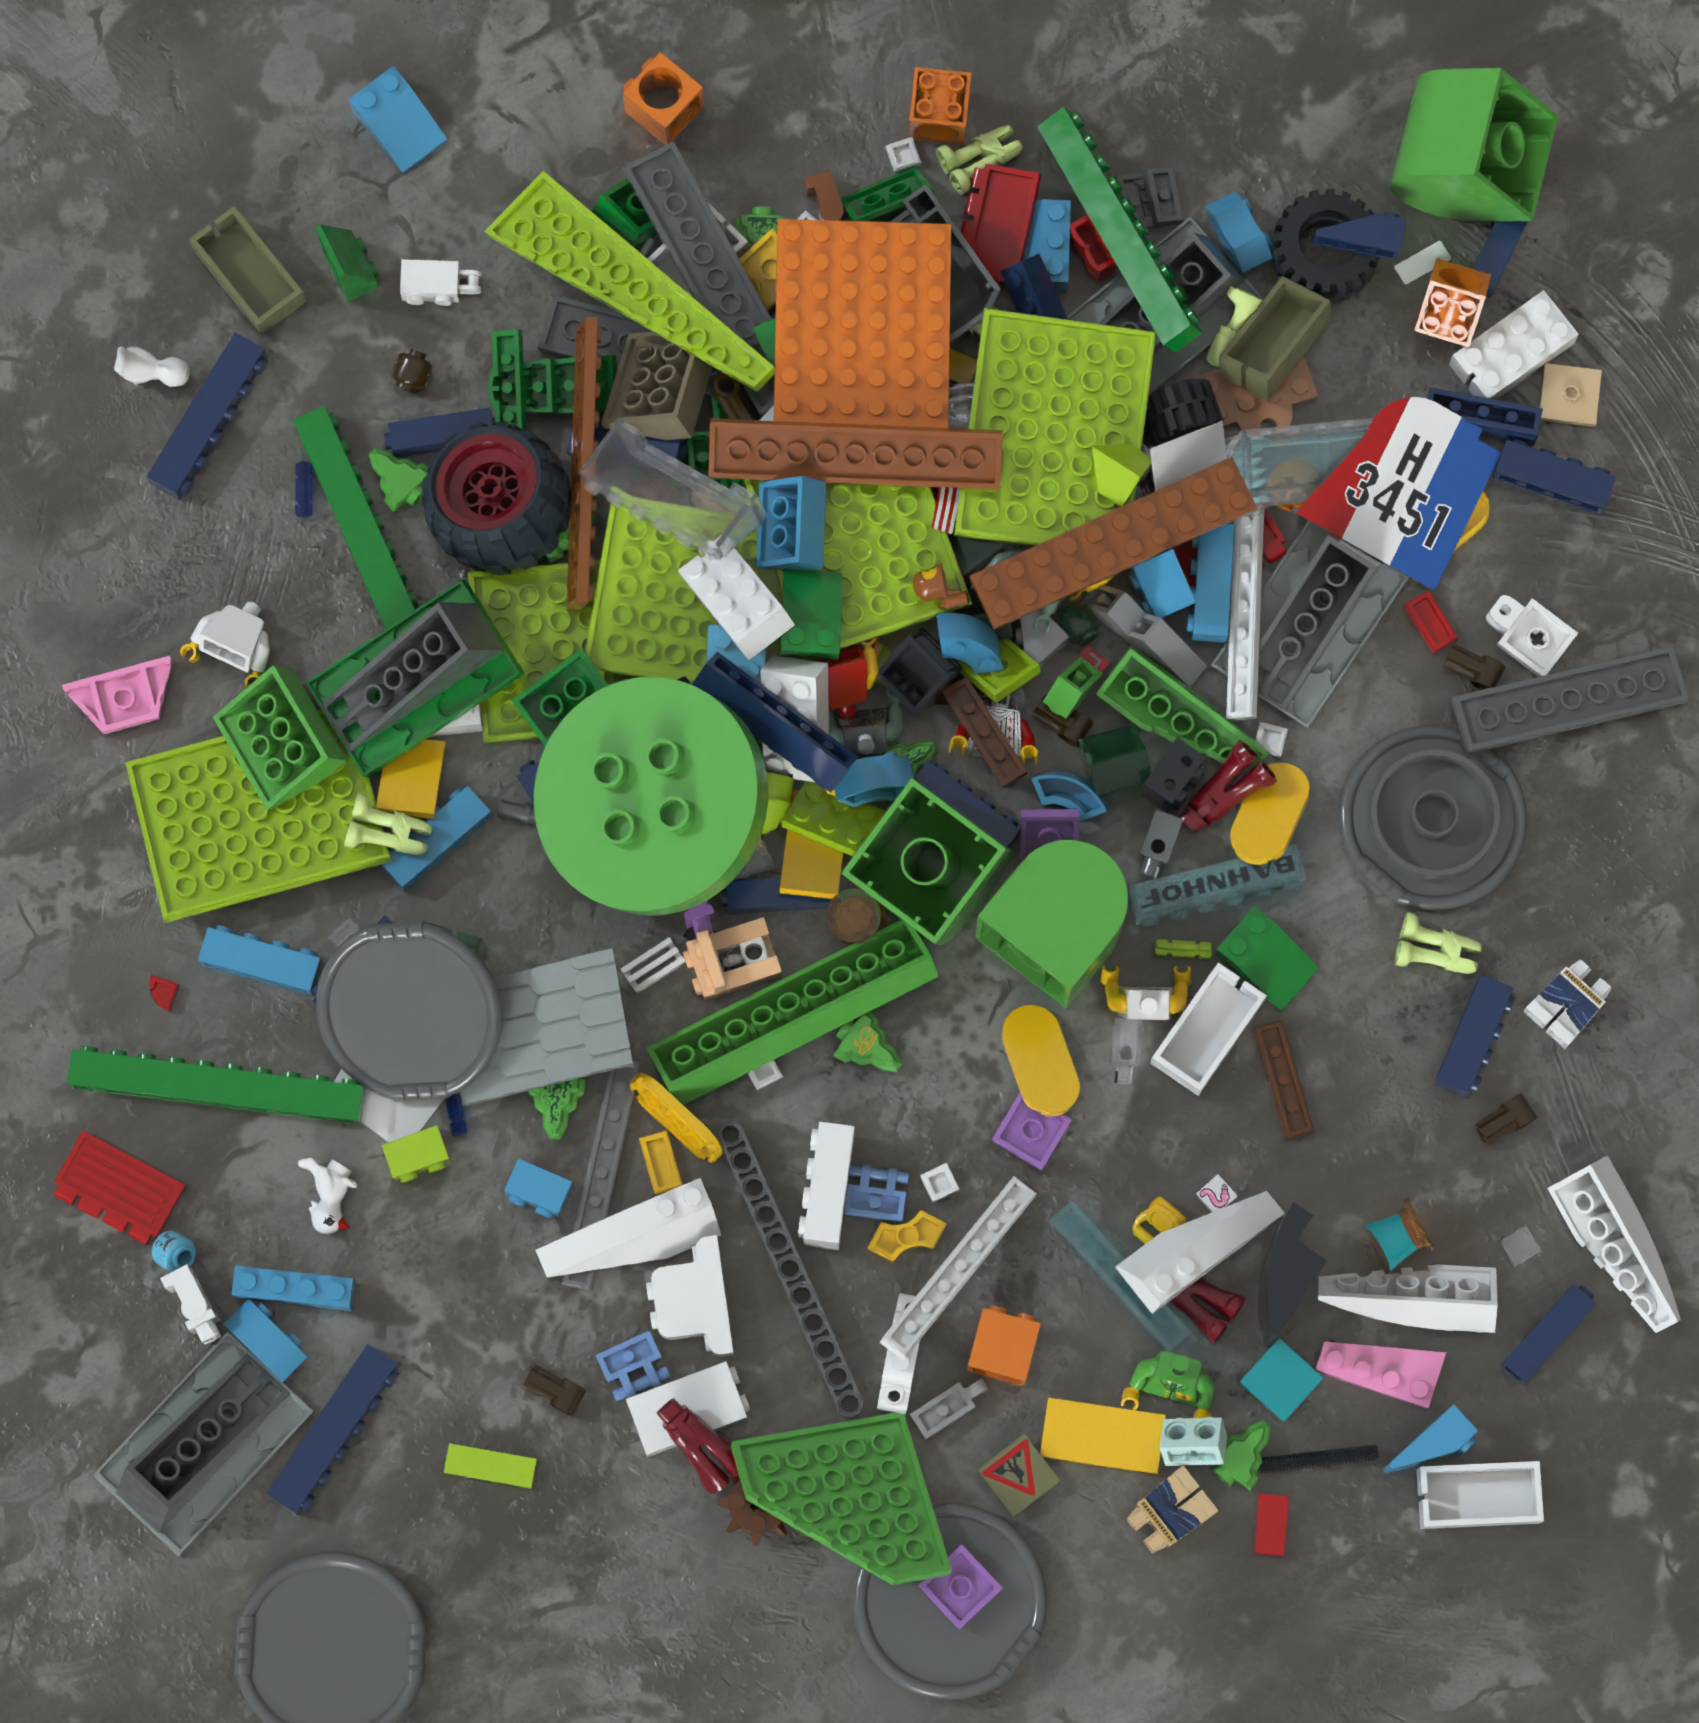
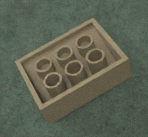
[601,331,713,440]

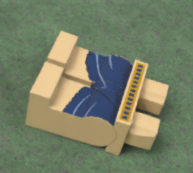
[1126,1466,1218,1554]

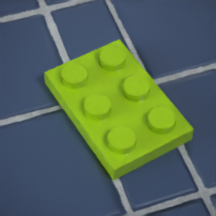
[954,639,1041,703]
[782,781,886,857]

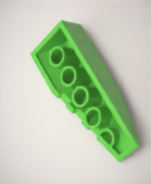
[1096,644,1270,774]

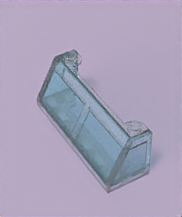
[1225,418,1374,516]

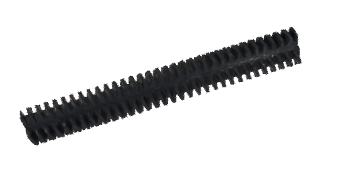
[1260,1444,1379,1474]

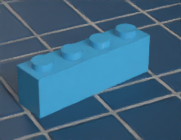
[1187,524,1234,643]
[381,786,492,892]
[198,925,323,996]
[231,1266,356,1312]

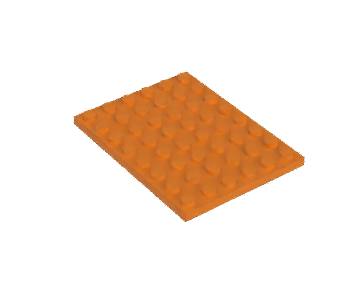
[773,219,951,428]

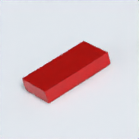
[1403,590,1459,654]
[1254,1493,1289,1557]

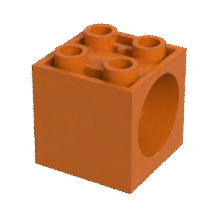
[623,52,704,145]
[909,67,971,145]
[1414,258,1491,347]
[967,1305,1041,1387]

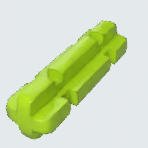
[1155,939,1212,959]

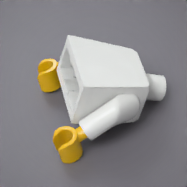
[180,602,270,688]

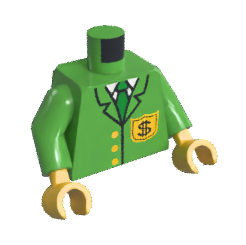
[1121,1351,1214,1418]

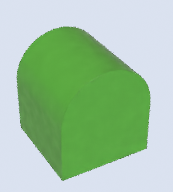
[1390,68,1559,221]
[841,778,1014,946]
[975,840,1128,1009]

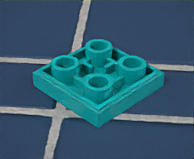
[1239,1338,1323,1422]

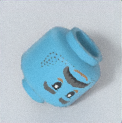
[152,1230,196,1272]

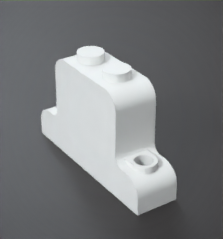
[646,1235,734,1357]
[877,1293,921,1416]

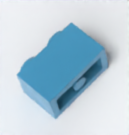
[504,1158,574,1219]

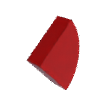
[149,975,180,1012]

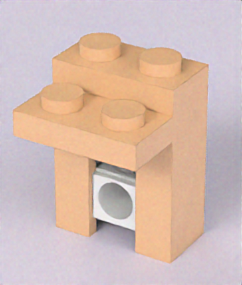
[683,917,782,1002]

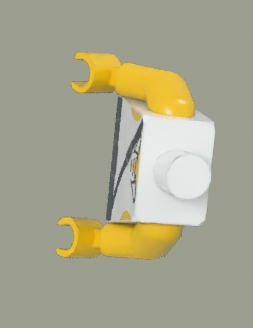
[1100,965,1191,1020]

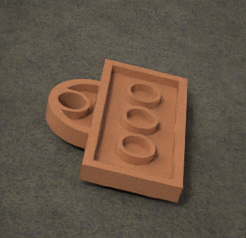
[1192,356,1318,444]

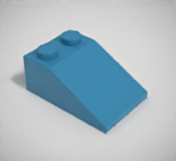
[348,66,448,174]
[1128,549,1196,618]
[1383,1404,1478,1474]

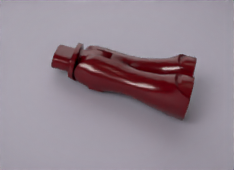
[1180,740,1277,833]
[1169,1278,1246,1345]
[656,1398,739,1494]

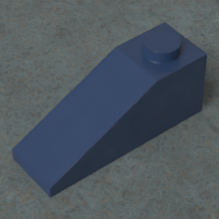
[1313,212,1406,260]

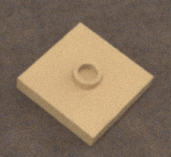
[1539,363,1602,427]

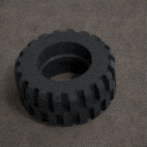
[1271,189,1380,304]

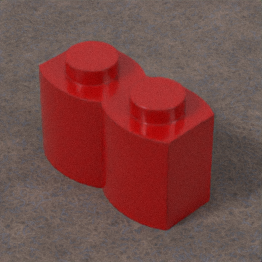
[1070,214,1116,282]

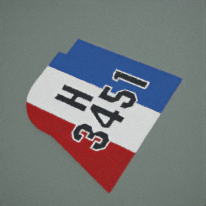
[1296,397,1501,591]

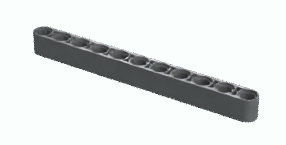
[717,1120,863,1419]

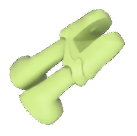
[936,125,1023,195]
[1206,286,1263,368]
[344,793,432,855]
[1395,912,1482,974]

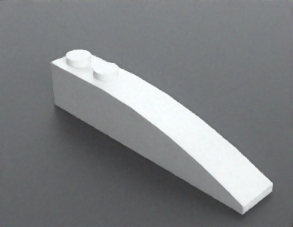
[1547,1156,1681,1333]
[535,1178,721,1278]
[1115,1191,1285,1314]
[1318,1265,1498,1333]

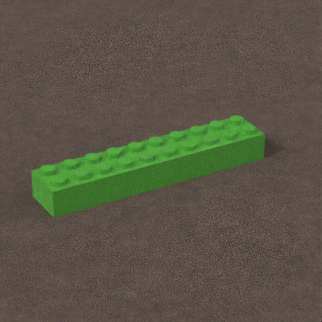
[646,920,939,1105]

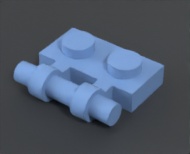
[844,1164,909,1222]
[595,1331,670,1402]

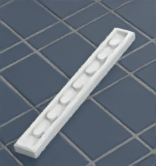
[1226,493,1265,721]
[879,1176,1037,1360]

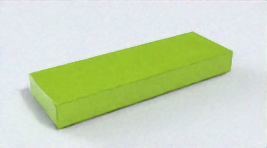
[444,1443,537,1489]

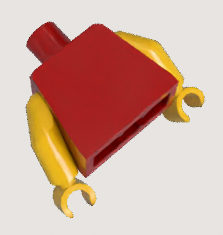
[788,638,879,719]

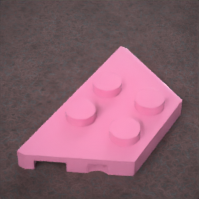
[62,656,172,734]

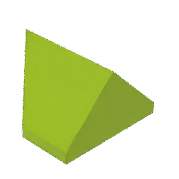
[1092,444,1151,507]

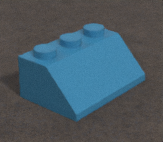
[1023,199,1071,293]
[756,476,826,570]

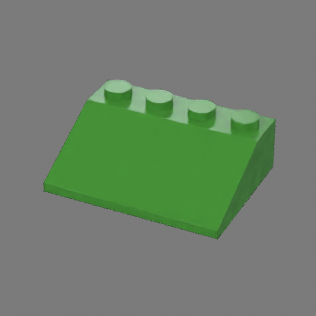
[213,665,347,810]

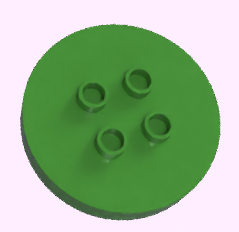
[534,677,768,916]

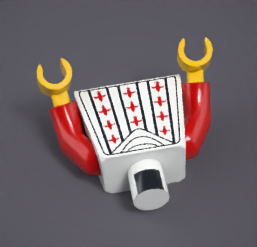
[948,695,1038,765]

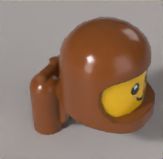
[913,563,970,609]

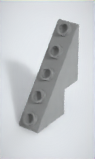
[1006,544,1069,668]
[1079,585,1207,687]

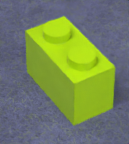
[382,1125,450,1183]

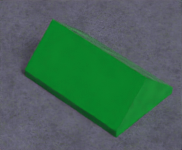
[840,166,934,222]

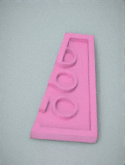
[1315,1342,1447,1409]

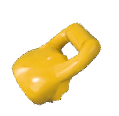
[1132,1196,1187,1244]

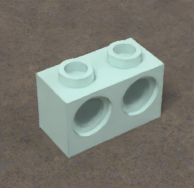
[1160,1417,1227,1466]

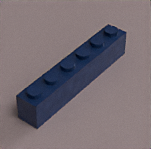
[146,332,268,500]
[692,651,858,793]
[266,1344,400,1515]

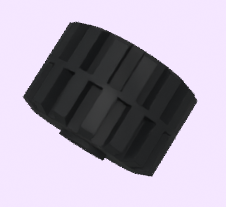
[1145,379,1224,446]

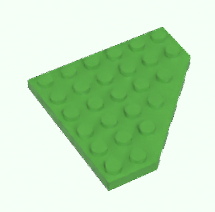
[731,1413,952,1585]

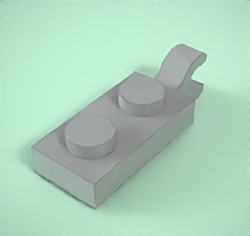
[910,1378,988,1440]

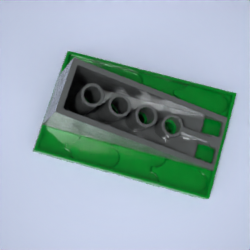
[305,580,525,777]

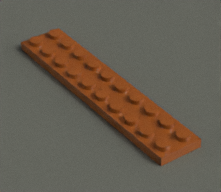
[566,316,602,612]
[708,418,1003,490]
[969,456,1257,630]

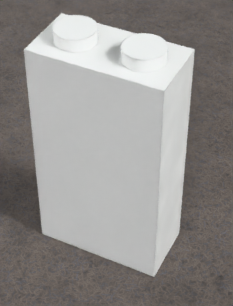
[626,1361,751,1457]

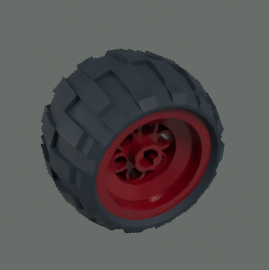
[422,422,572,575]

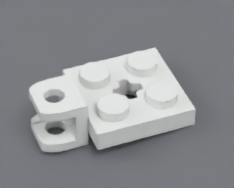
[1486,595,1578,677]

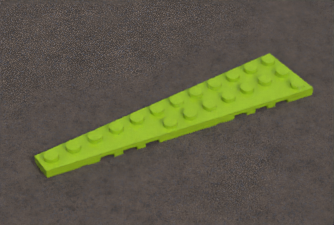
[484,171,776,392]

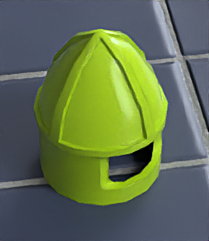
[762,772,795,834]

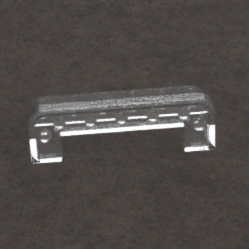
[579,418,767,561]

